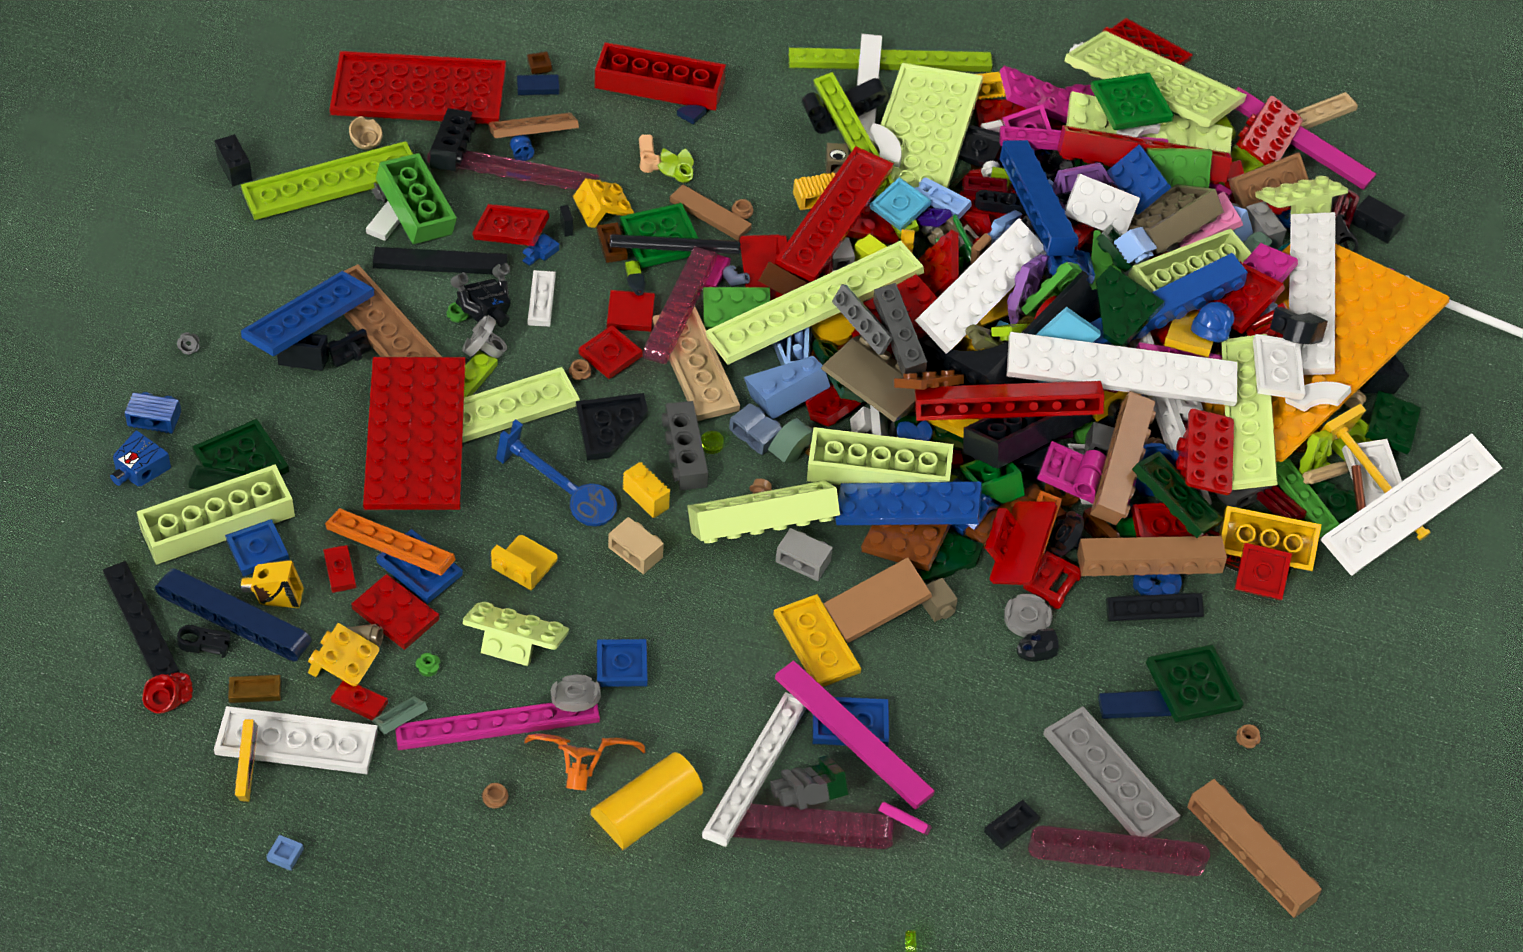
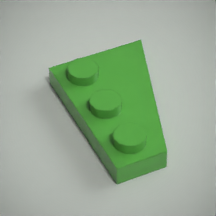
[1021,262,1082,316]

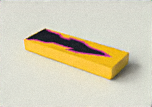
[235,719,258,801]

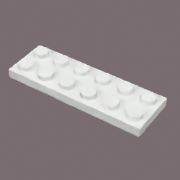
[214,706,378,774]

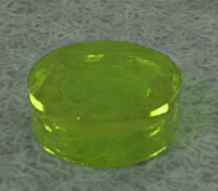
[701,431,724,454]
[905,930,917,952]

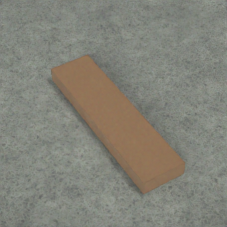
[670,185,752,241]

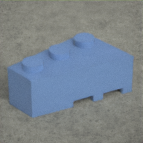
[744,356,830,420]

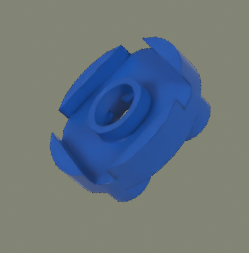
[1133,574,1182,595]

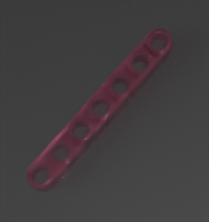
[643,246,717,365]
[716,804,894,849]
[1028,826,1210,876]

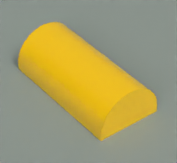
[1219,506,1322,571]
[591,752,703,850]

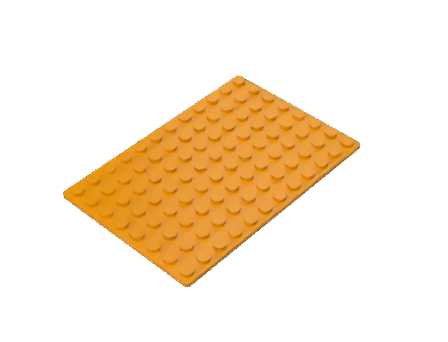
[1201,243,1449,462]

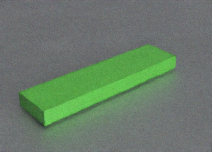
[1276,458,1340,538]

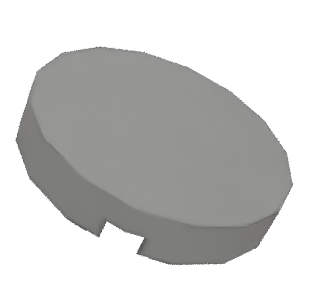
[1004,594,1053,637]
[550,674,601,712]

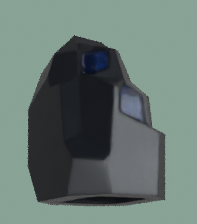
[1017,628,1059,662]

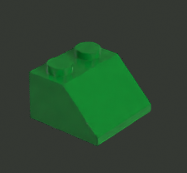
[960,460,1025,503]

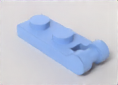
[915,178,972,219]
[988,210,1023,245]

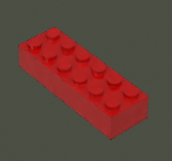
[595,42,726,111]

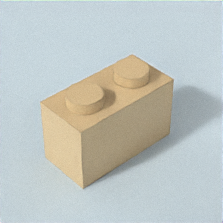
[608,517,664,575]

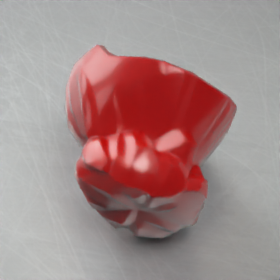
[142,672,193,714]

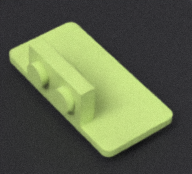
[1255,176,1348,222]
[463,602,569,666]

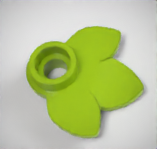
[657,148,694,183]

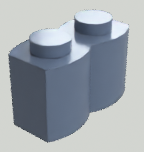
[729,403,782,455]

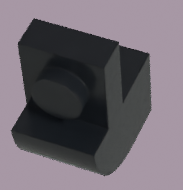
[1270,307,1328,344]

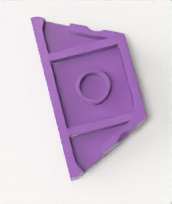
[1052,162,1114,195]
[1007,254,1049,324]

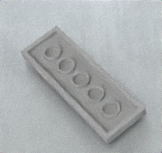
[1043,706,1180,845]

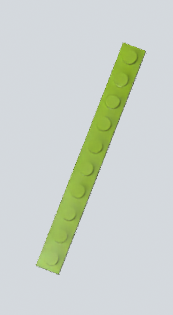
[788,48,992,72]
[813,72,919,239]

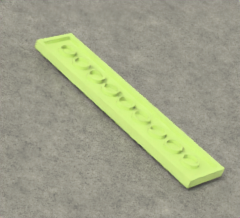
[706,241,924,365]

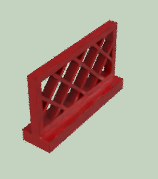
[1102,18,1193,66]

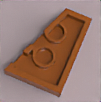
[894,370,964,389]

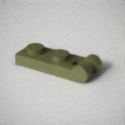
[965,324,1009,350]

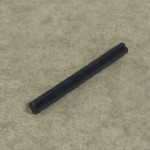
[610,234,741,254]

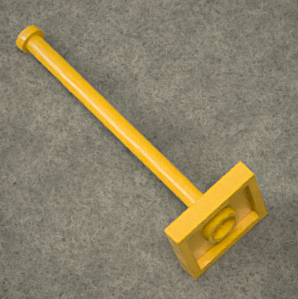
[1321,403,1431,541]

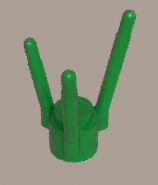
[935,214,973,265]

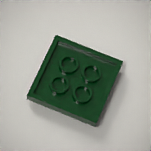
[1145,645,1244,723]

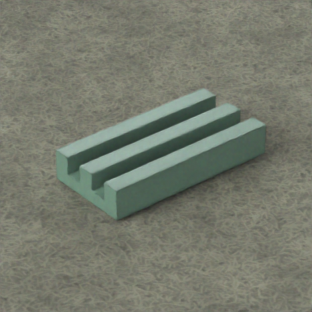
[372,696,428,734]

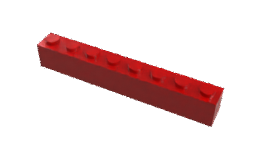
[1057,125,1232,184]
[915,381,1104,421]

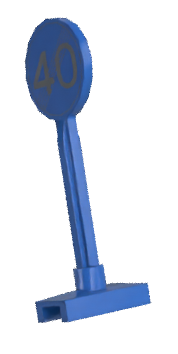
[496,419,617,527]

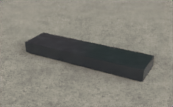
[1106,593,1204,622]

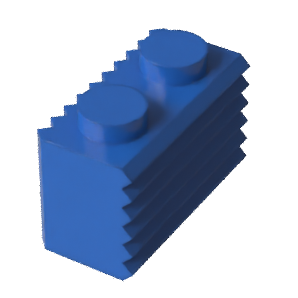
[125,392,181,434]

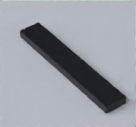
[372,247,507,275]

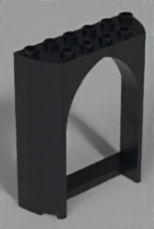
[918,268,1100,386]

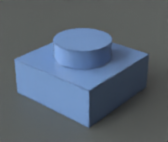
[267,835,304,871]

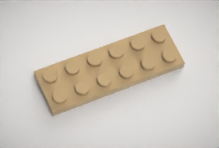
[653,306,740,421]

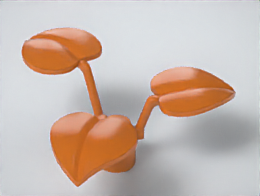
[525,734,645,791]

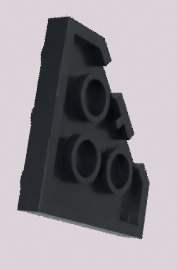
[576,393,648,461]

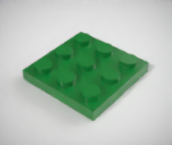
[1091,72,1174,131]
[620,203,703,268]

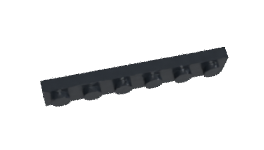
[102,561,179,677]

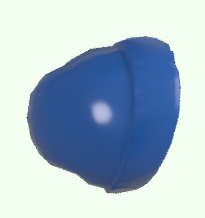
[1191,302,1235,342]

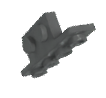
[832,284,893,355]

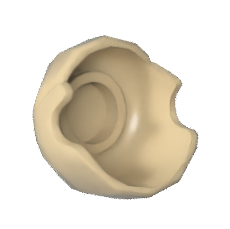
[349,116,383,150]

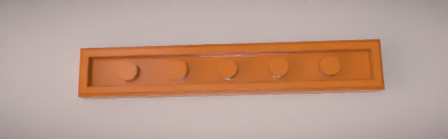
[325,508,456,576]

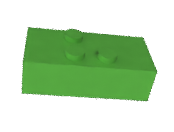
[376,153,457,244]

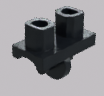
[328,328,372,367]

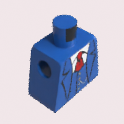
[110,430,171,486]

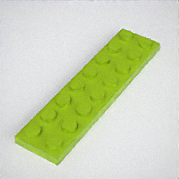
[241,141,413,220]

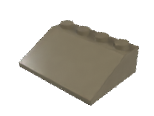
[1127,184,1224,255]
[821,334,921,422]

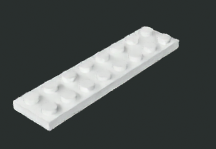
[915,218,1046,354]

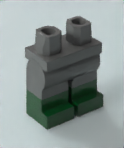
[770,755,849,810]

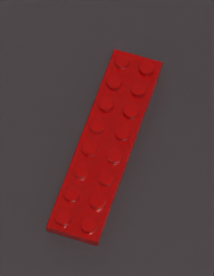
[775,146,894,282]

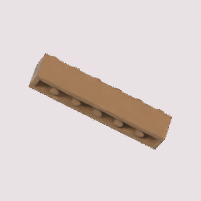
[1090,391,1156,525]
[1077,536,1227,576]
[1187,779,1322,918]

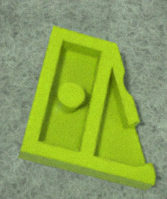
[1299,430,1333,475]

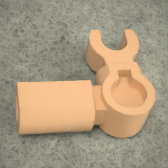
[639,135,662,173]

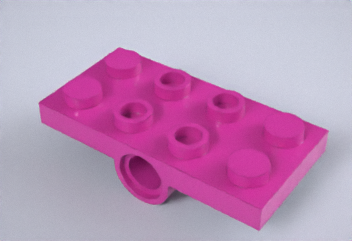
[1000,65,1070,124]
[1243,243,1298,302]
[1037,441,1137,505]

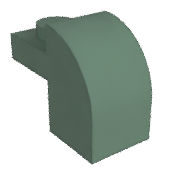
[768,418,813,463]

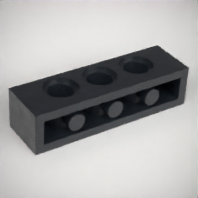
[430,108,476,171]

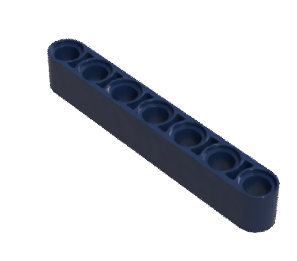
[155,568,312,661]

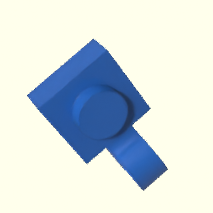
[523,233,560,266]

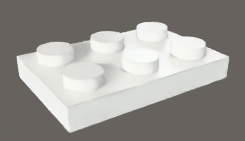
[1065,174,1140,236]
[1253,334,1305,400]
[1342,439,1402,506]

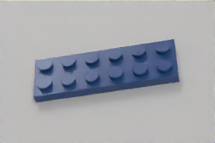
[241,271,374,357]
[835,482,982,525]

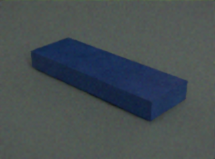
[1098,691,1172,719]

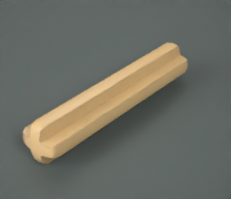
[1302,461,1349,485]

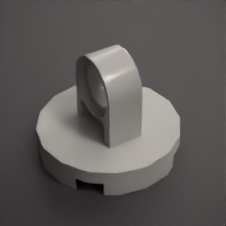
[462,315,507,359]

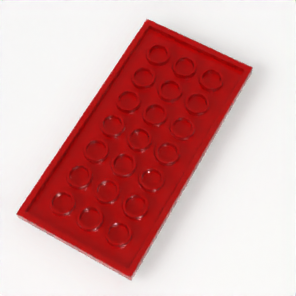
[330,51,506,124]
[363,357,466,510]

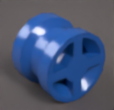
[510,135,534,161]

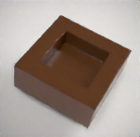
[527,52,552,74]

